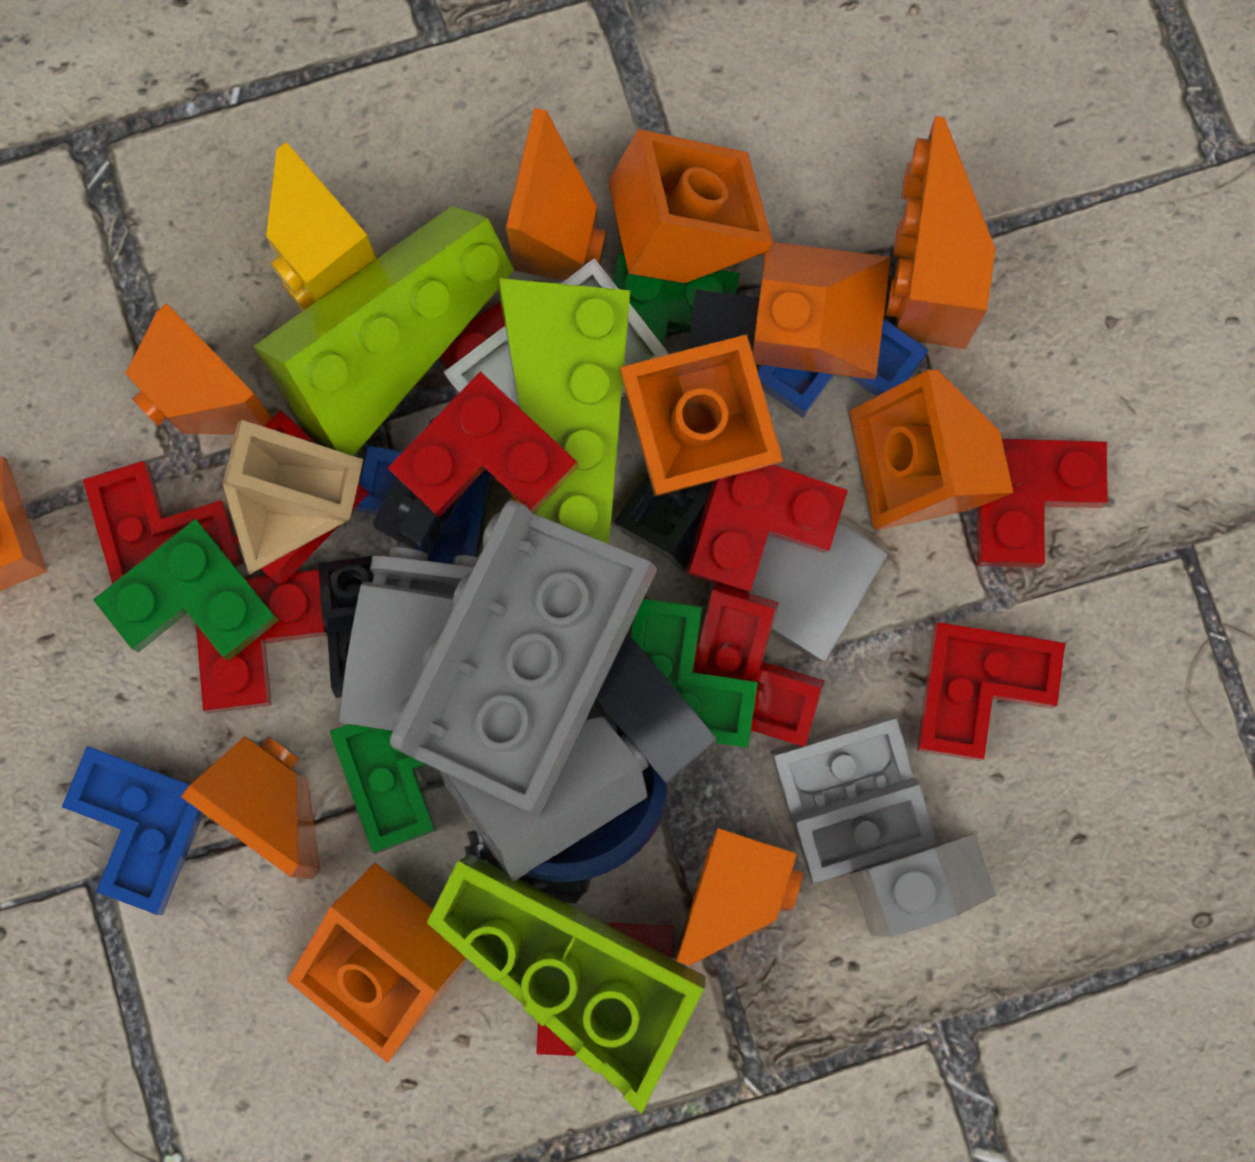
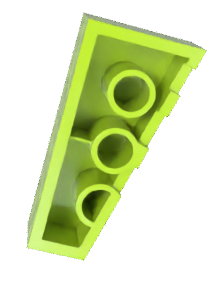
[253,206,514,456]
[499,278,630,544]
[426,853,706,1115]

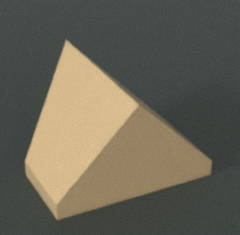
[222,420,363,575]

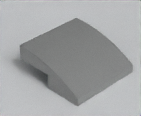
[706,522,887,662]
[339,581,454,731]
[770,714,937,884]

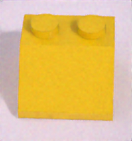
[266,141,377,311]

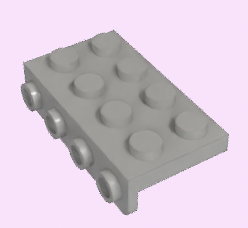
[390,500,657,817]

